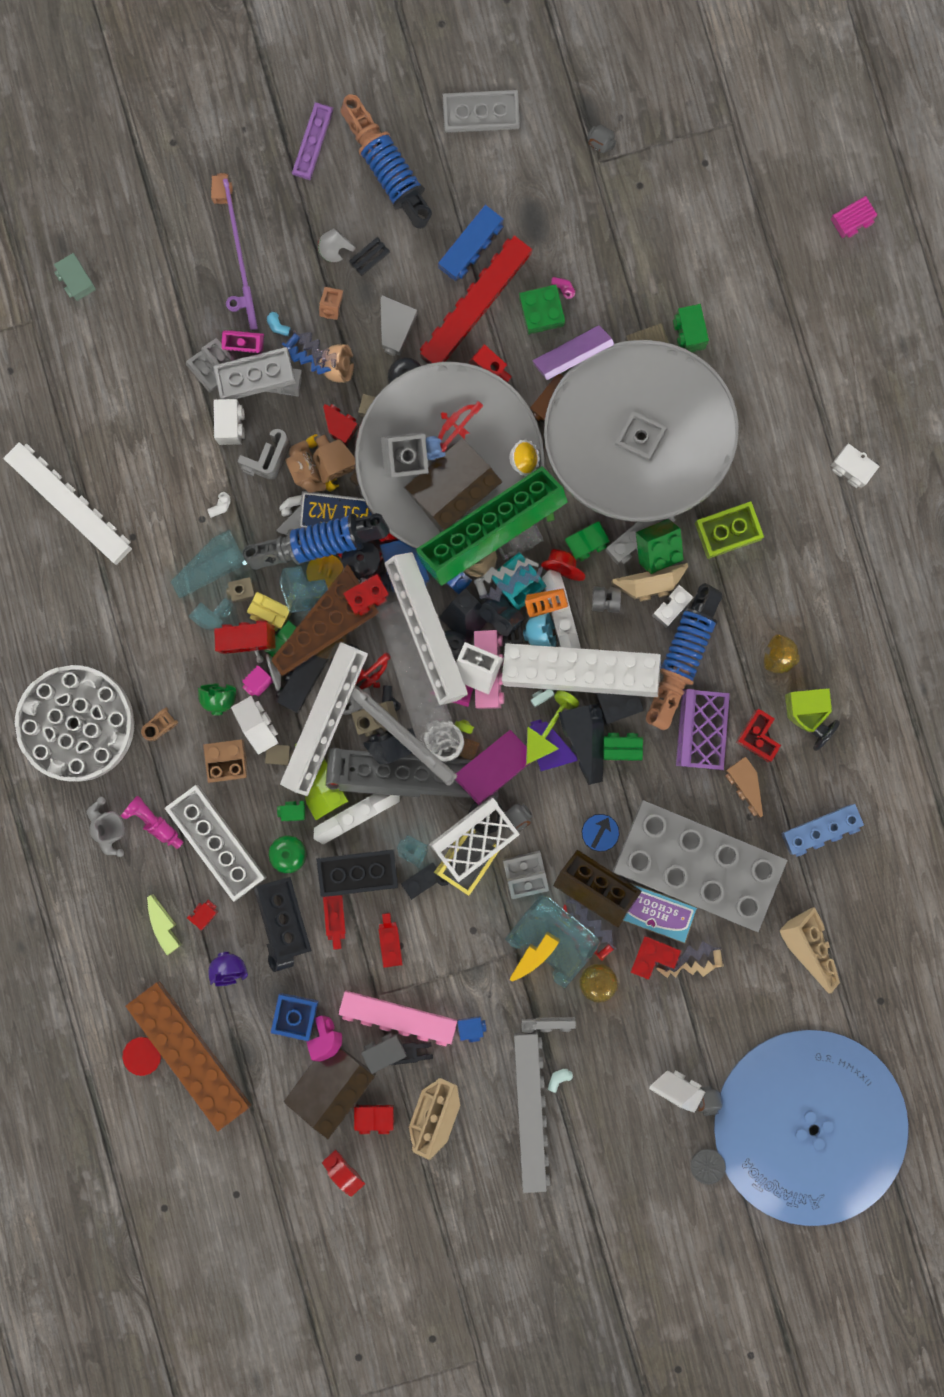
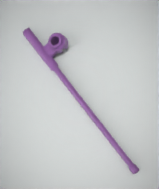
[223,179,258,330]

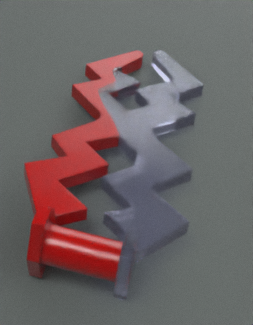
[562,900,617,961]

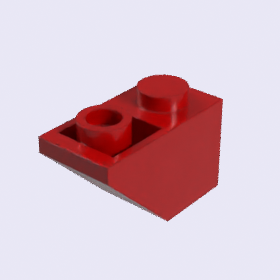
[323,404,358,446]

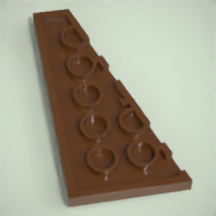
[271,564,379,676]

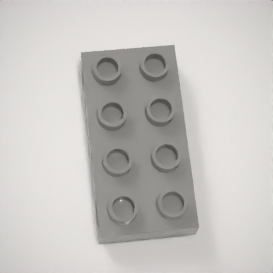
[612,800,787,932]

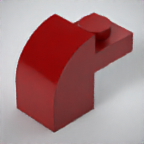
[322,1150,365,1197]

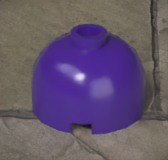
[208,952,248,987]

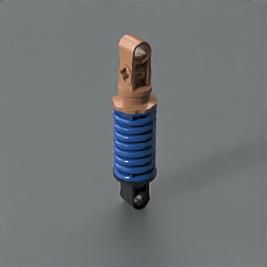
[340,94,432,229]
[646,583,722,730]

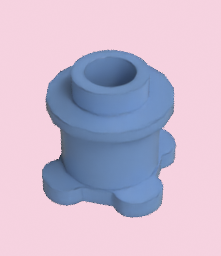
[426,436,446,460]

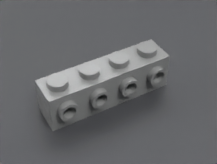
[605,515,676,565]

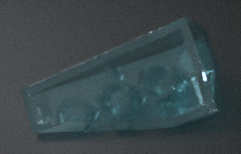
[171,529,247,598]

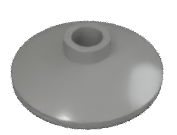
[266,654,281,691]

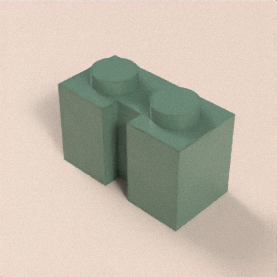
[54,253,96,301]

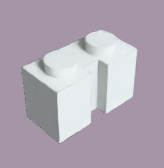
[652,585,693,628]

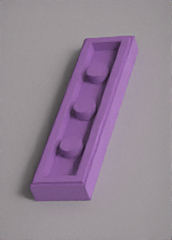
[292,102,333,180]

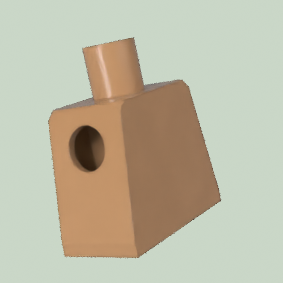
[313,435,355,484]

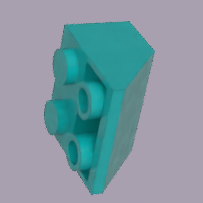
[491,552,547,610]

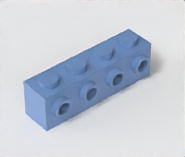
[781,804,864,857]

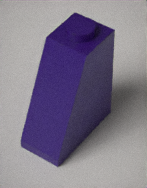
[529,719,578,772]

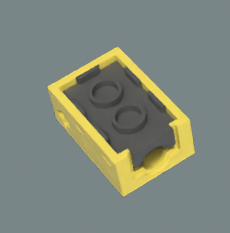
[434,829,499,896]

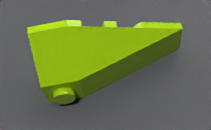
[295,743,349,820]

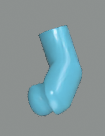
[267,312,291,336]

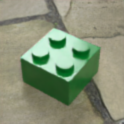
[519,284,565,335]
[672,304,709,352]
[635,518,684,574]

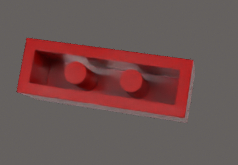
[214,620,275,654]

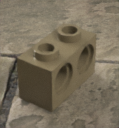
[352,701,399,737]

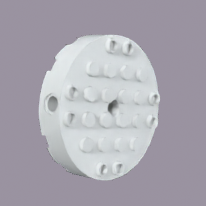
[15,665,134,782]

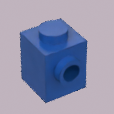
[457,1016,487,1043]

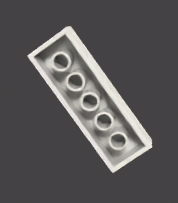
[165,785,267,902]

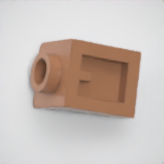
[319,287,343,320]

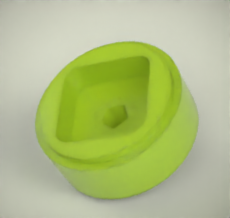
[455,720,474,734]

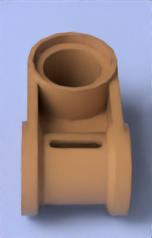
[141,707,179,741]

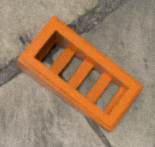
[525,588,568,617]

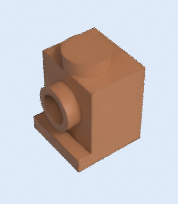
[211,173,233,204]

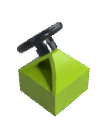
[785,688,840,751]

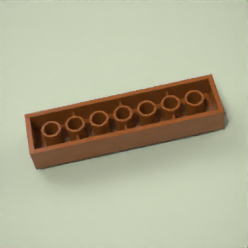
[125,981,251,1132]

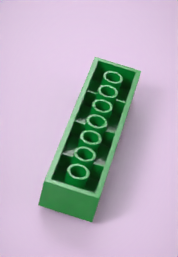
[416,466,568,586]

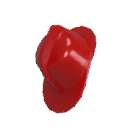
[541,549,585,581]

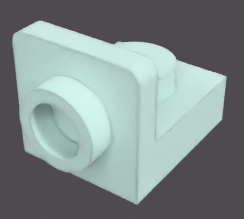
[531,689,554,708]

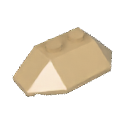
[611,563,688,602]
[409,1078,460,1160]

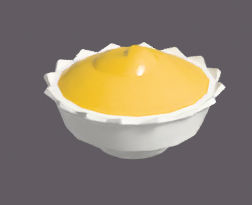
[509,439,540,476]

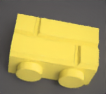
[247,592,293,632]

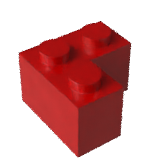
[736,708,781,762]
[631,936,682,980]

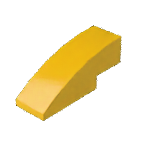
[509,932,560,981]

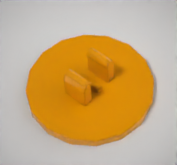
[306,555,344,591]

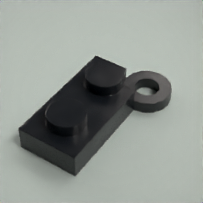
[401,863,449,900]

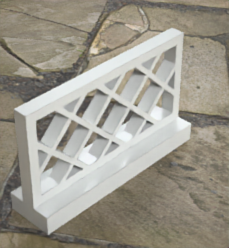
[429,797,520,882]

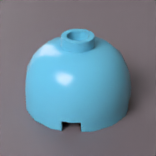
[523,613,556,647]

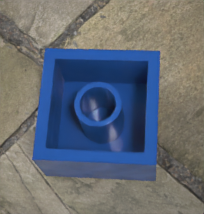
[271,993,318,1041]

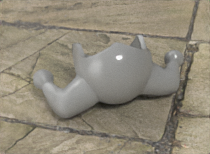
[87,797,125,857]

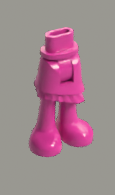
[121,795,183,849]

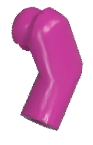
[551,277,575,299]

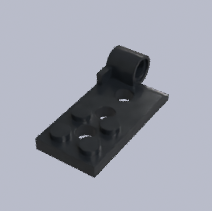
[253,877,312,972]

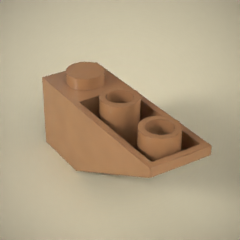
[725,757,763,818]

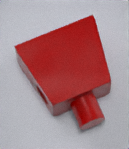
[468,344,512,382]

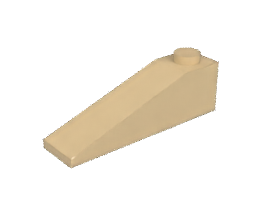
[780,907,840,993]

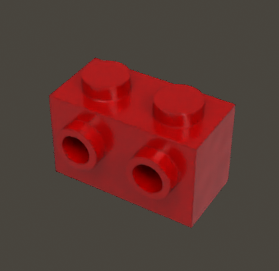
[343,574,389,616]

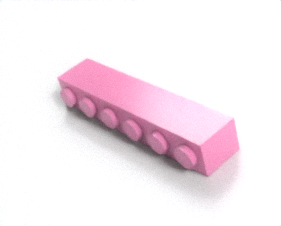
[338,990,457,1046]

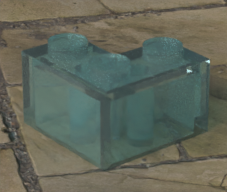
[279,566,328,613]

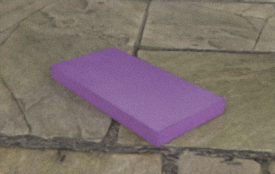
[532,326,614,380]

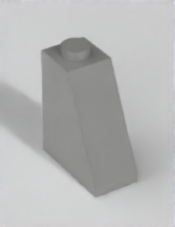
[381,295,418,356]

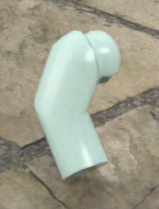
[547,1069,573,1093]

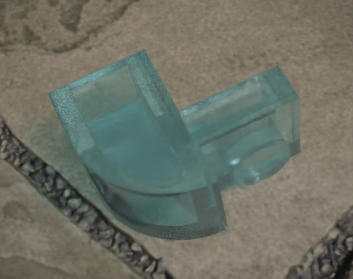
[188,598,233,630]

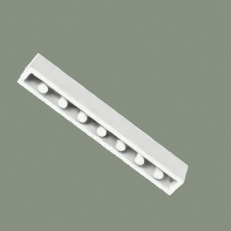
[3,442,132,565]
[384,552,468,705]
[280,642,368,796]

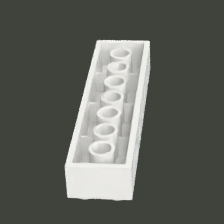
[502,643,661,697]

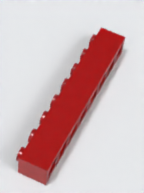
[420,235,532,364]

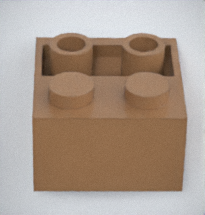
[203,739,247,783]

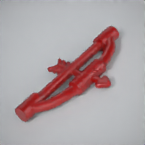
[438,401,483,452]
[355,652,391,689]

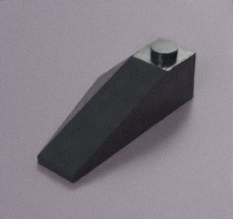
[558,703,604,785]

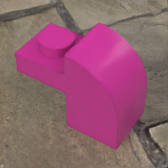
[307,1015,342,1062]

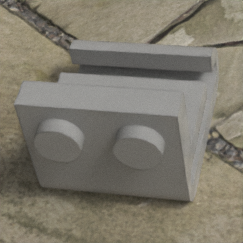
[238,429,290,479]

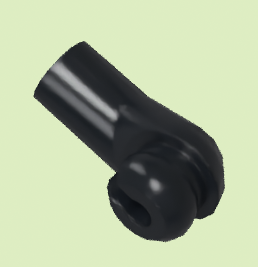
[382,685,401,711]

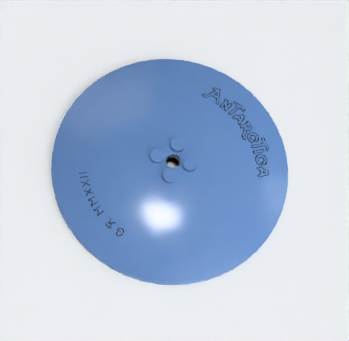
[714,1030,908,1226]

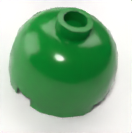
[198,683,236,715]
[268,835,307,874]

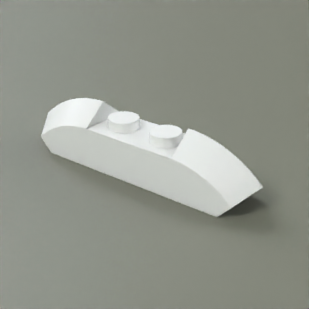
[542,570,581,649]
[314,794,400,844]

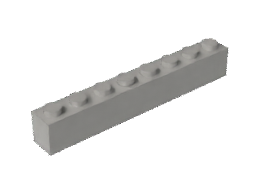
[514,1033,550,1193]

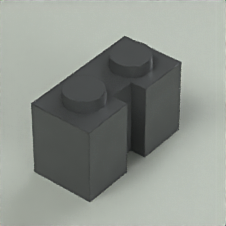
[361,1033,407,1074]

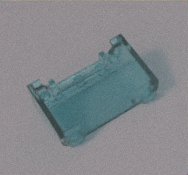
[505,895,600,988]

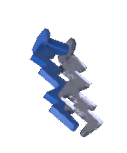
[282,329,337,375]

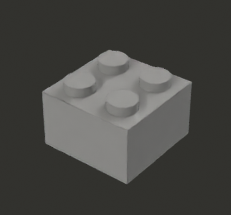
[381,433,428,477]

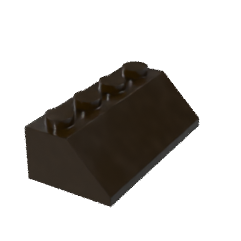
[553,850,642,928]

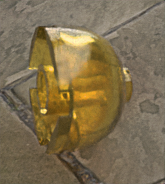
[764,634,800,674]
[579,964,618,1003]

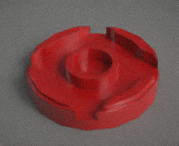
[122,1037,162,1076]

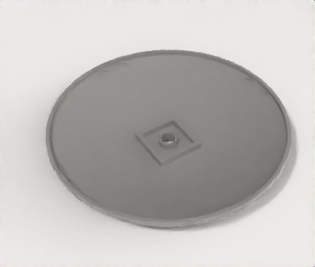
[544,340,738,522]
[355,362,544,549]

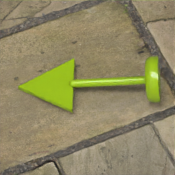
[526,690,580,765]

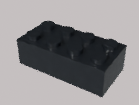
[316,849,399,897]

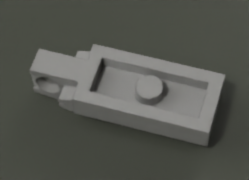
[522,1017,575,1033]

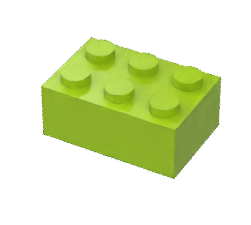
[695,501,764,559]

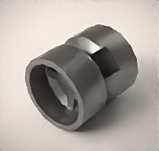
[592,586,621,613]

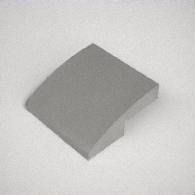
[186,338,235,393]
[503,851,549,899]

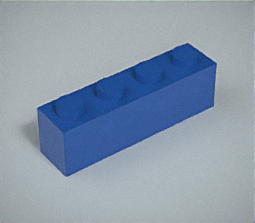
[438,205,504,282]

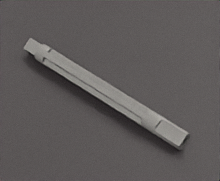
[351,686,457,785]

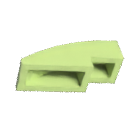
[147,894,182,955]

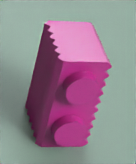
[831,196,877,238]
[221,330,264,353]
[243,666,273,696]

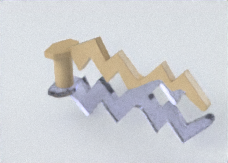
[655,941,724,978]

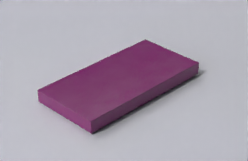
[455,730,530,805]

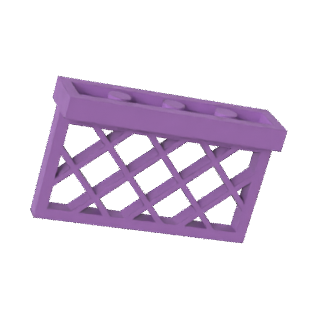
[676,689,730,770]

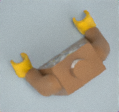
[285,434,339,493]

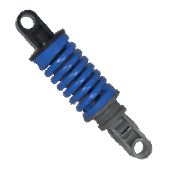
[242,513,390,570]

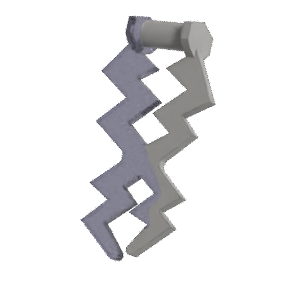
[474,558,542,601]

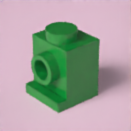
[277,801,306,821]

